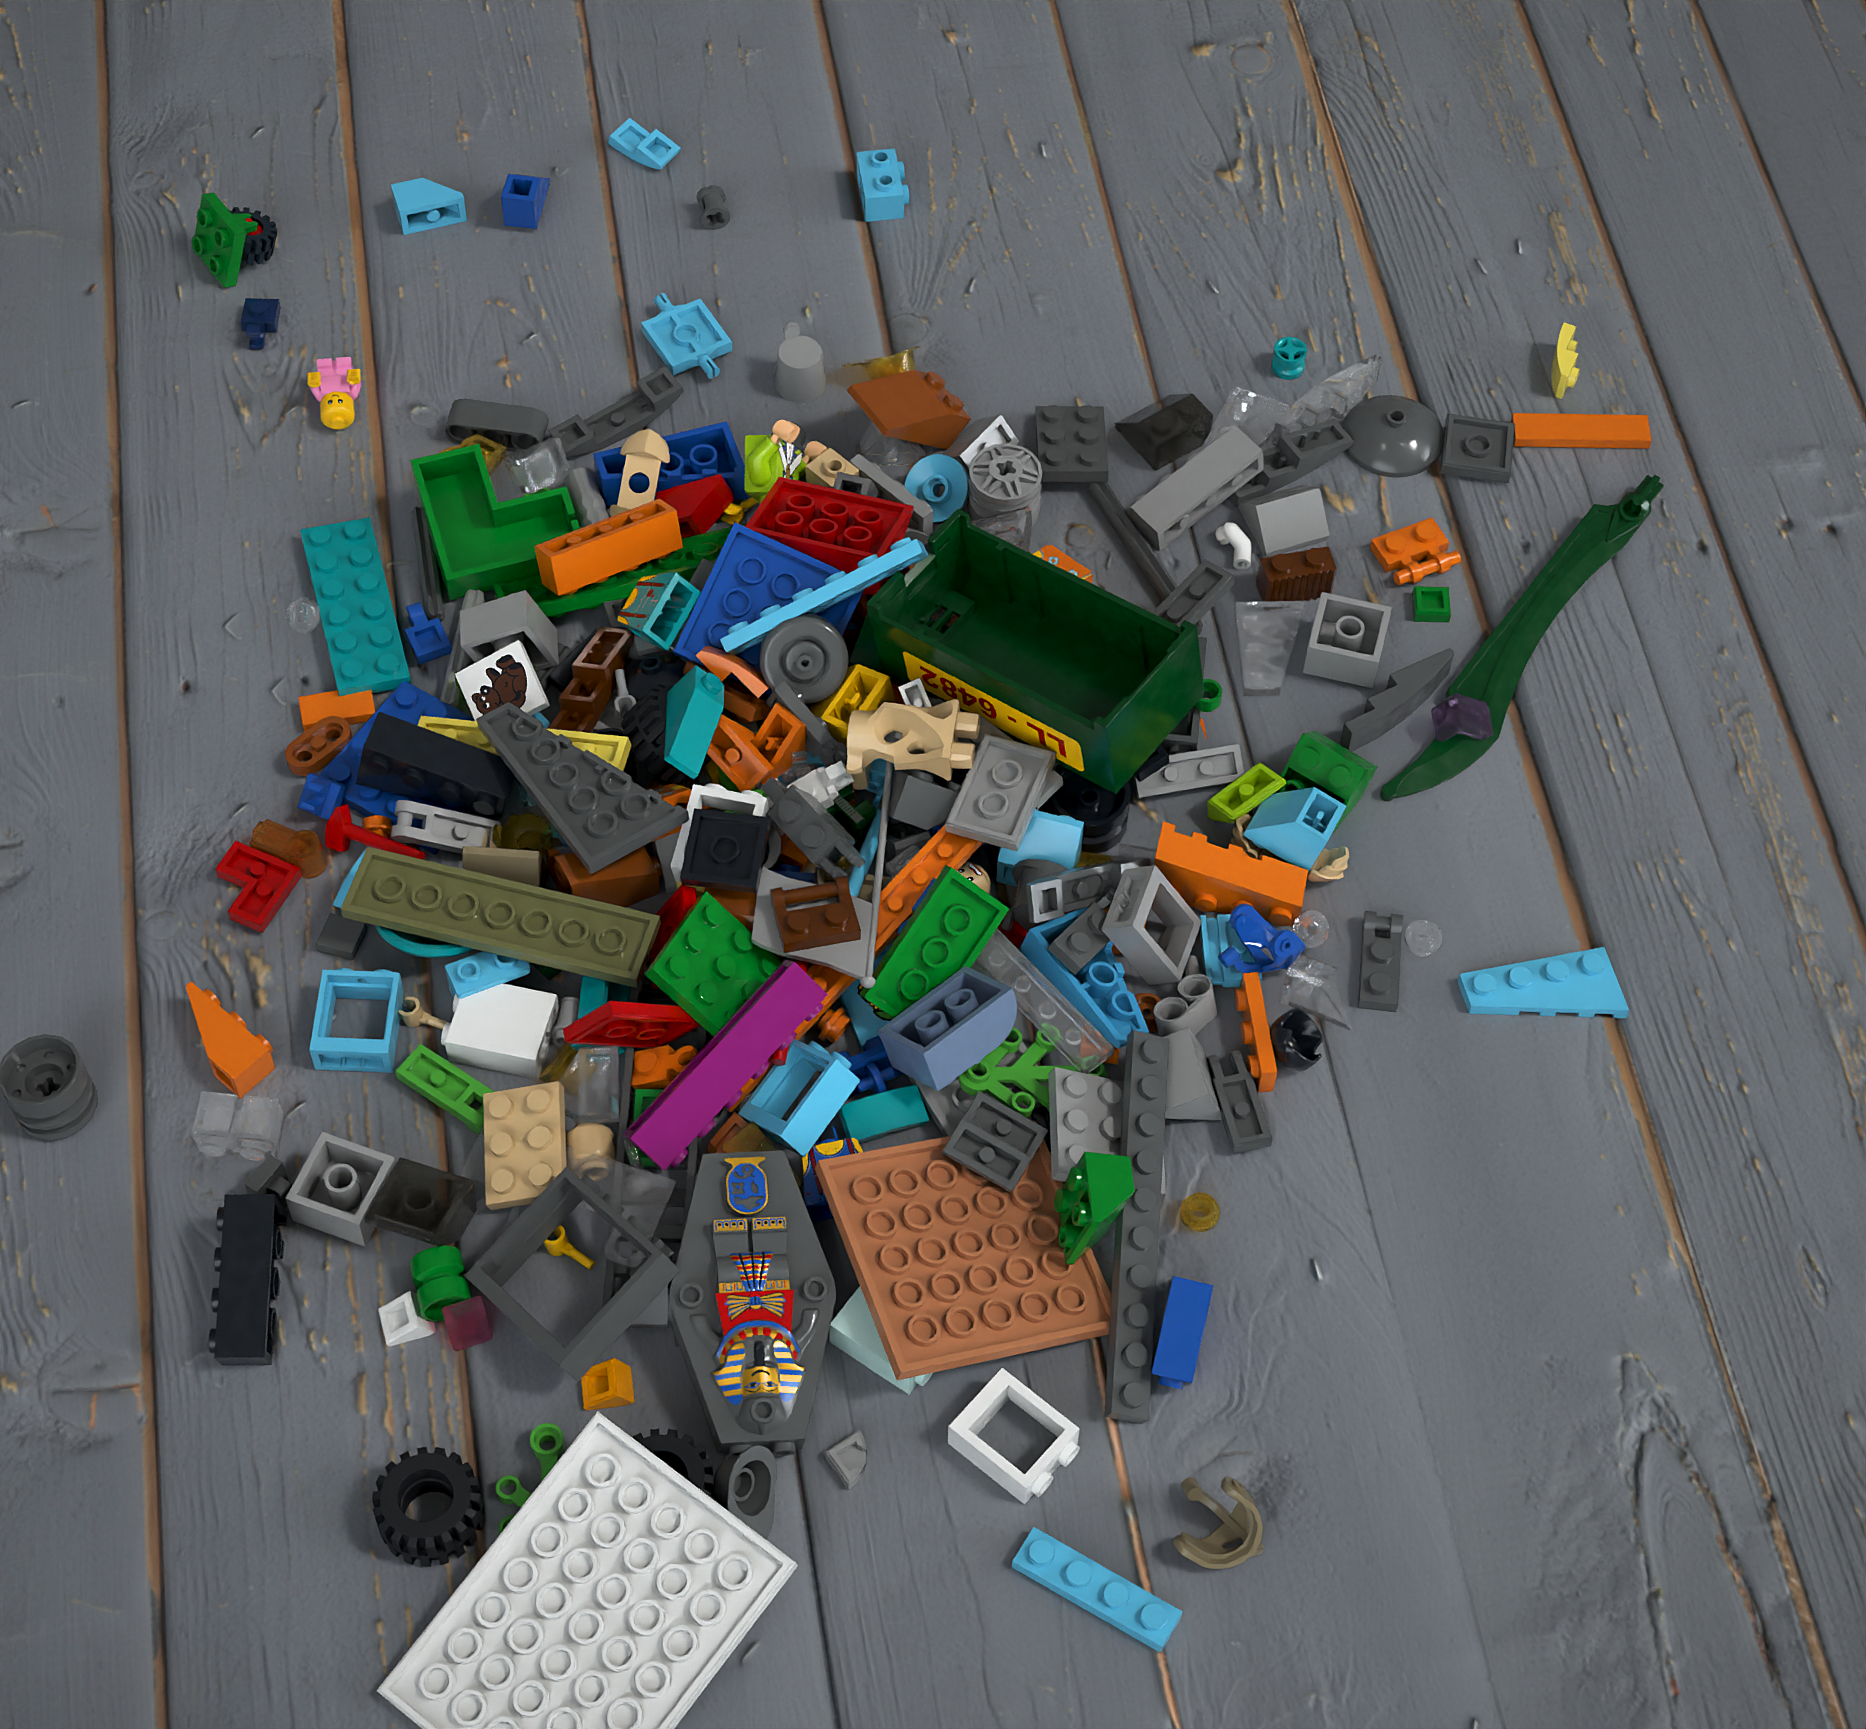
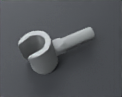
[614,669,636,722]

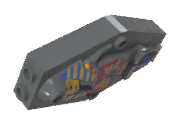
[668,1150,836,1456]

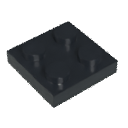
[680,808,771,894]

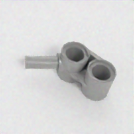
[1154,955,1217,1037]

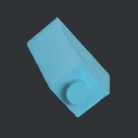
[391,178,467,235]

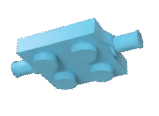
[641,293,732,379]

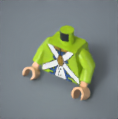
[744,420,827,505]

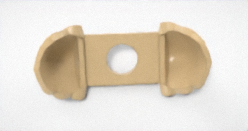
[610,429,670,517]
[1231,814,1349,882]

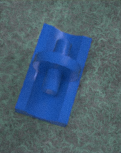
[839,1036,904,1098]

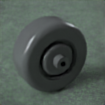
[759,613,849,704]

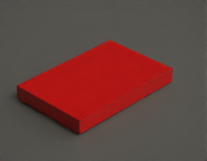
[563,1001,700,1049]

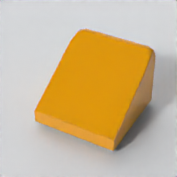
[581,1358,635,1411]

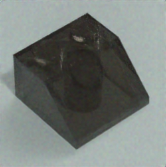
[1115,393,1213,471]
[364,1157,477,1247]

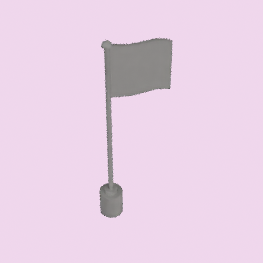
[751,732,902,988]

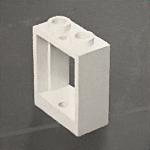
[670,783,770,882]
[948,1368,1080,1505]

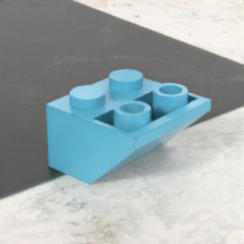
[1243,787,1346,872]
[996,809,1084,887]

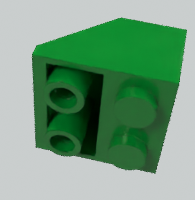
[1273,731,1378,833]
[1054,1152,1135,1264]

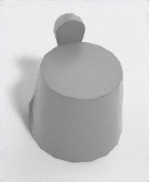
[773,321,827,403]

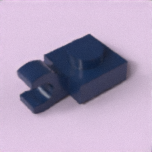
[241,298,281,349]

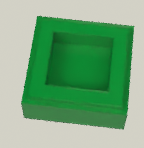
[1412,586,1451,623]

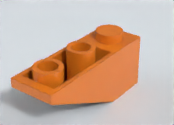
[185,981,276,1099]

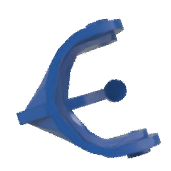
[1218,903,1306,973]

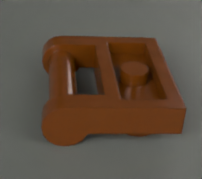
[770,876,861,953]

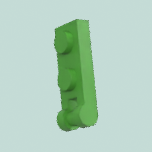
[395,1043,494,1135]

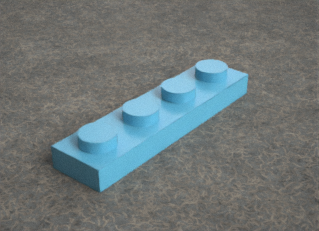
[1012,1527,1183,1653]

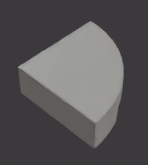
[825,1430,867,1490]

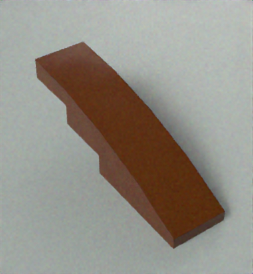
[547,626,635,733]

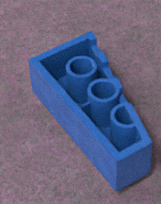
[593,421,748,506]

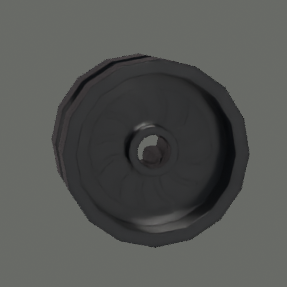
[1048,767,1131,855]

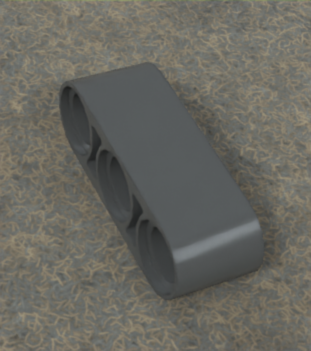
[444,399,549,454]

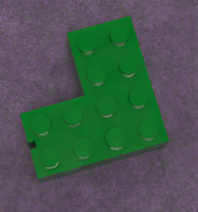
[410,444,580,601]

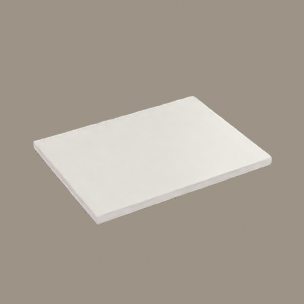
[377,1411,798,1729]

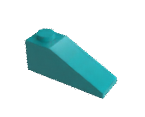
[664,665,724,780]

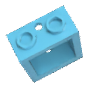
[309,968,404,1073]
[738,1039,860,1157]

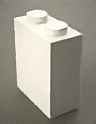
[441,983,559,1079]

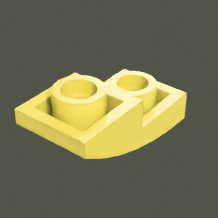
[1551,322,1580,399]

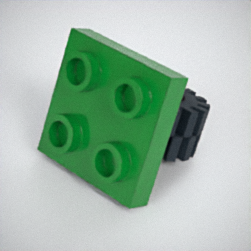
[192,192,277,288]

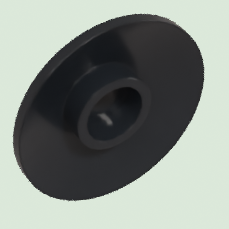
[623,652,687,702]

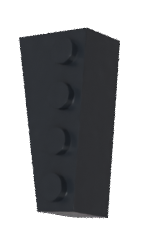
[356,712,516,818]
[209,1194,288,1365]

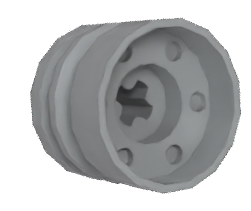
[967,443,1043,538]

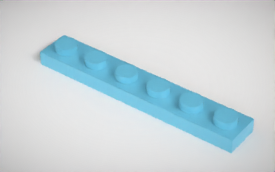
[720,537,929,655]

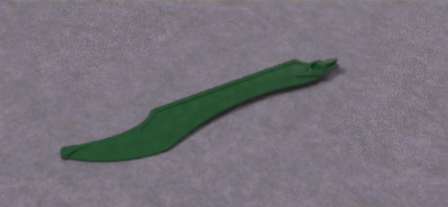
[1380,475,1664,801]

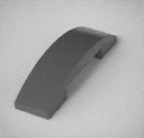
[548,366,684,457]
[1026,857,1150,923]

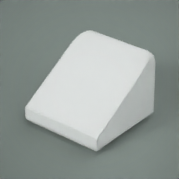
[378,1291,436,1346]

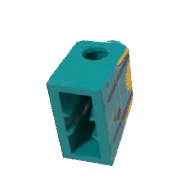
[618,572,701,651]

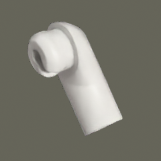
[1216,522,1251,570]

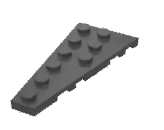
[476,702,689,874]

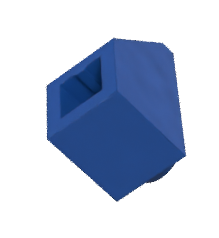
[501,174,550,229]

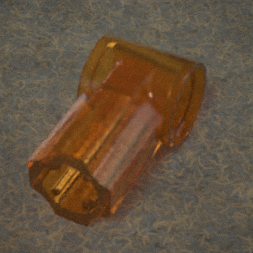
[250,819,327,878]

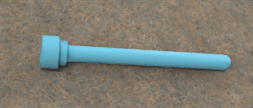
[848,787,893,897]

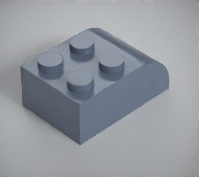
[877,966,1017,1091]

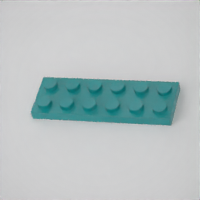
[300,517,411,696]

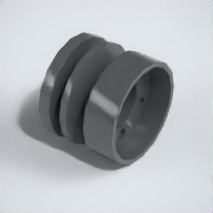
[0,1034,98,1141]

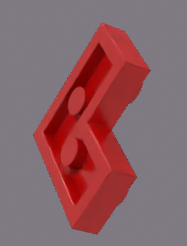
[215,841,302,933]

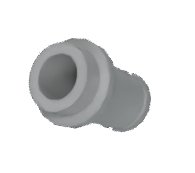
[551,997,580,1049]

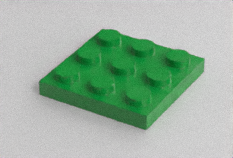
[645,891,783,1036]

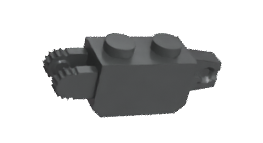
[761,777,865,881]

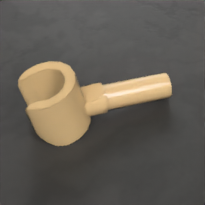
[398,997,446,1030]

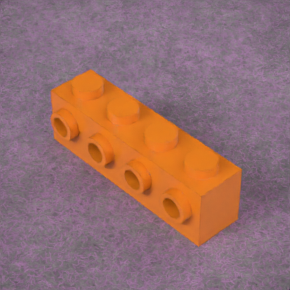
[534,499,683,596]

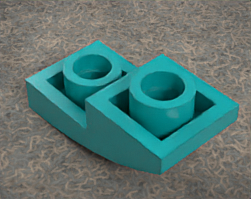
[838,1084,929,1143]

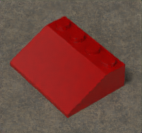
[745,477,914,595]

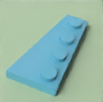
[1457,947,1629,1018]

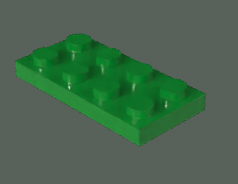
[859,865,1009,1018]

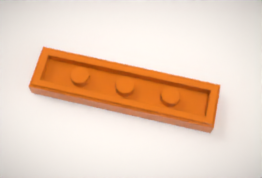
[1511,413,1652,449]

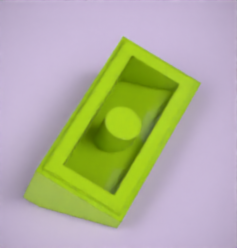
[1207,762,1286,823]

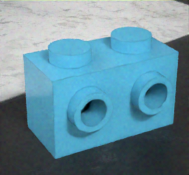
[856,148,909,222]

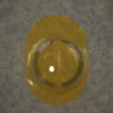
[842,346,920,380]

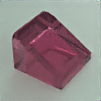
[442,1296,492,1351]

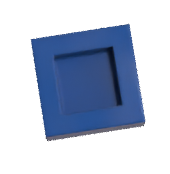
[297,773,347,820]

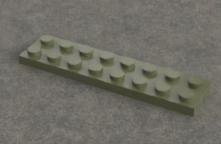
[340,847,661,988]

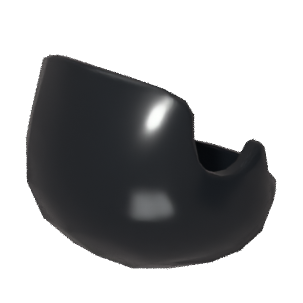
[1270,1008,1323,1071]

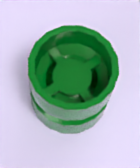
[409,1245,473,1322]

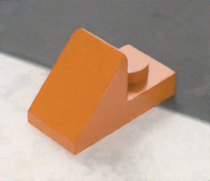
[707,715,775,792]

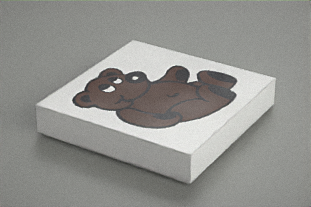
[455,640,550,721]

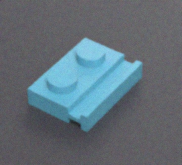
[1199,914,1262,987]

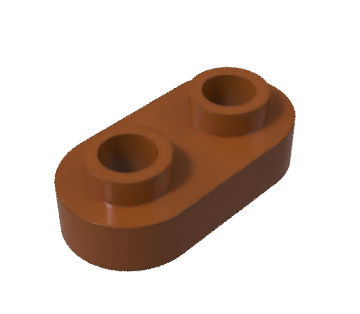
[285,716,352,776]

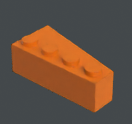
[1154,821,1308,927]

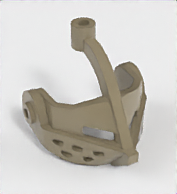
[1172,1476,1265,1569]

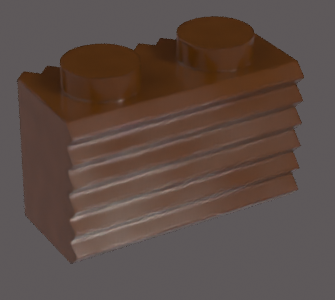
[1256,546,1337,609]

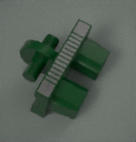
[826,784,876,847]

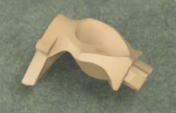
[846,699,980,790]

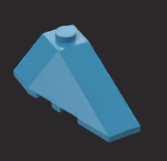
[1019,907,1149,1049]

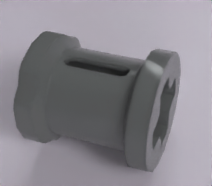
[696,185,730,230]

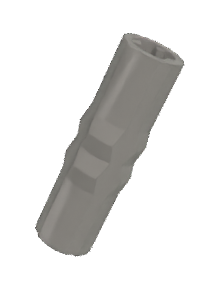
[565,467,610,528]

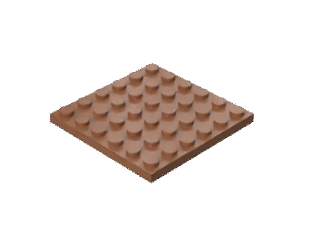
[815,1120,1111,1380]

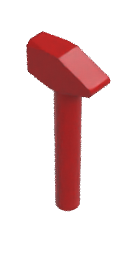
[325,804,425,860]

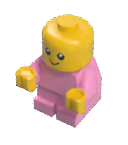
[307,357,362,430]

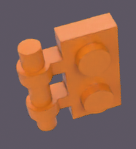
[1370,517,1461,586]

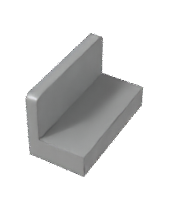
[943,414,1019,479]

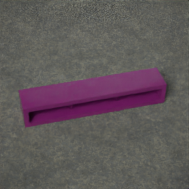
[623,960,828,1171]

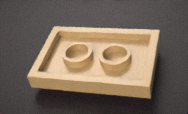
[483,1081,567,1210]

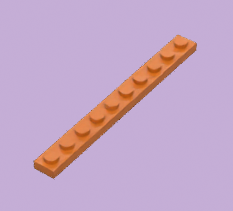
[727,824,984,1113]

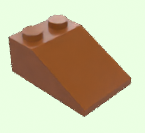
[847,370,971,450]

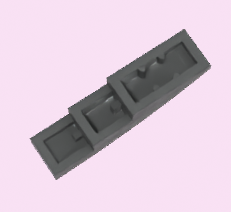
[1228,419,1354,507]
[1340,648,1454,752]

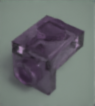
[1431,693,1493,741]

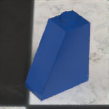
[1151,1276,1214,1390]

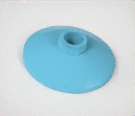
[904,454,969,523]

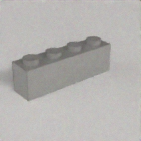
[1130,425,1264,551]

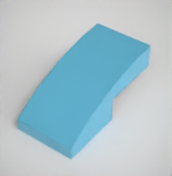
[608,118,681,170]

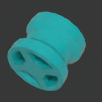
[1271,337,1307,380]

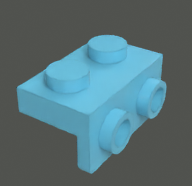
[445,951,531,999]

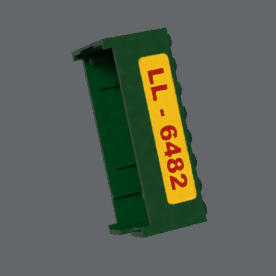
[866,509,1204,794]

